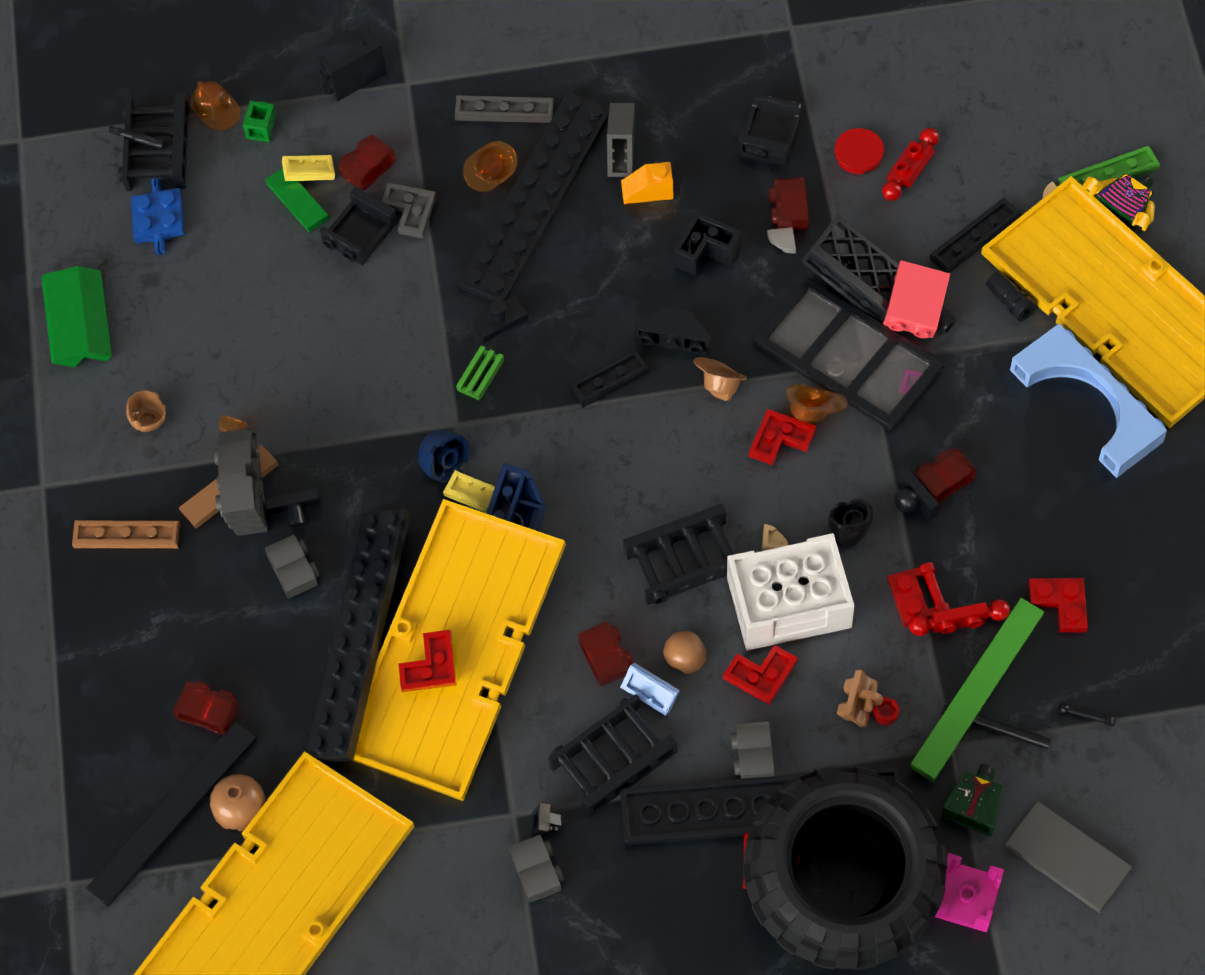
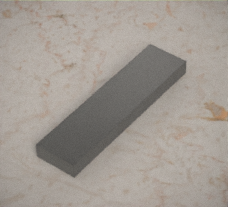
[455,95,554,123]

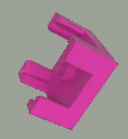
[935,853,1004,932]

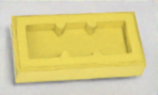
[282,155,335,181]
[443,470,495,513]

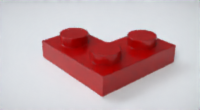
[748,409,817,465]
[1028,578,1088,632]
[398,630,457,692]
[723,645,798,705]

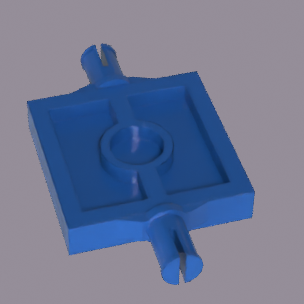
[131,178,185,255]

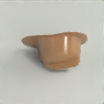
[693,357,747,401]

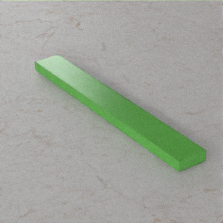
[909,598,1045,782]

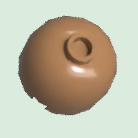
[210,774,267,831]

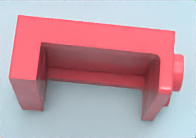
[883,260,950,338]

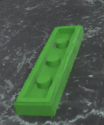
[1057,145,1160,192]

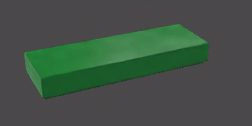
[265,168,329,233]

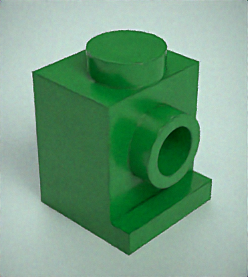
[243,101,277,142]

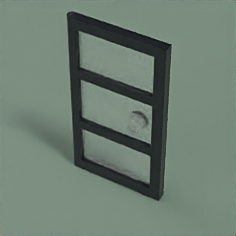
[752,277,946,431]

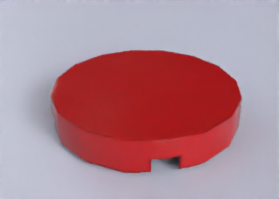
[834,128,884,174]

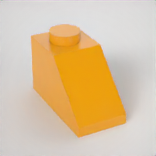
[621,162,673,204]

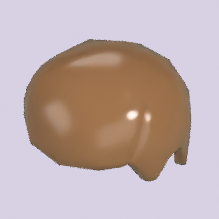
[126,390,166,432]
[663,631,707,674]

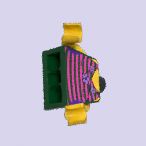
[1081,174,1155,232]

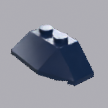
[486,463,547,531]

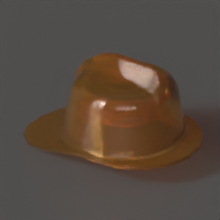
[190,81,241,131]
[463,141,517,192]
[785,385,847,423]

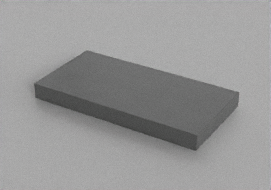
[1005,801,1132,913]

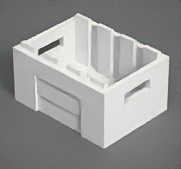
[727,533,854,651]

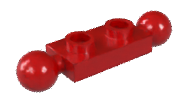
[882,128,939,201]
[909,599,1010,636]

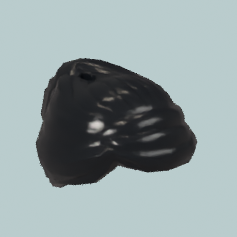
[828,499,873,548]

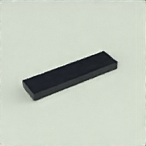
[930,198,1021,273]

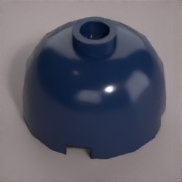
[417,429,470,483]

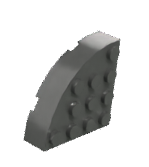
[214,427,268,536]

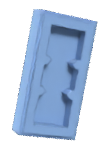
[620,663,680,716]

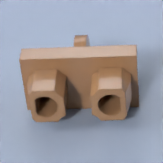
[837,670,883,727]

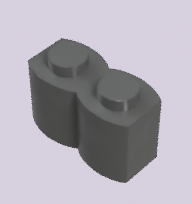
[265,535,319,599]
[731,721,774,779]
[509,835,564,903]

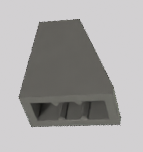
[607,103,635,177]

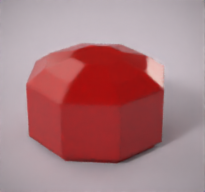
[872,697,900,726]

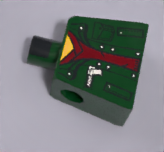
[941,764,1002,837]

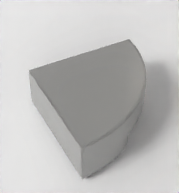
[767,227,796,253]

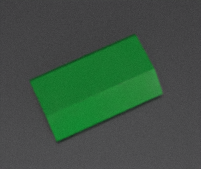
[41,266,112,367]

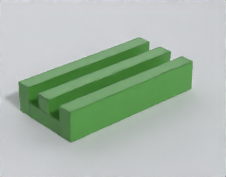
[456,345,504,401]

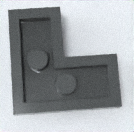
[382,183,436,239]

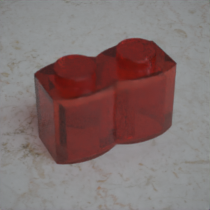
[338,134,396,191]
[769,177,809,230]
[915,447,977,503]
[578,621,633,687]
[173,681,239,735]

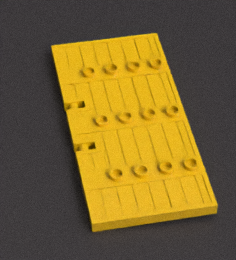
[981,176,1205,428]
[353,499,566,801]
[134,751,415,975]

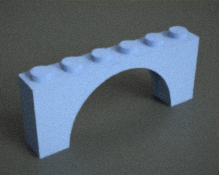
[1010,324,1167,478]

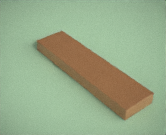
[179,445,279,529]
[72,520,181,548]

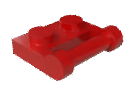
[887,562,950,627]

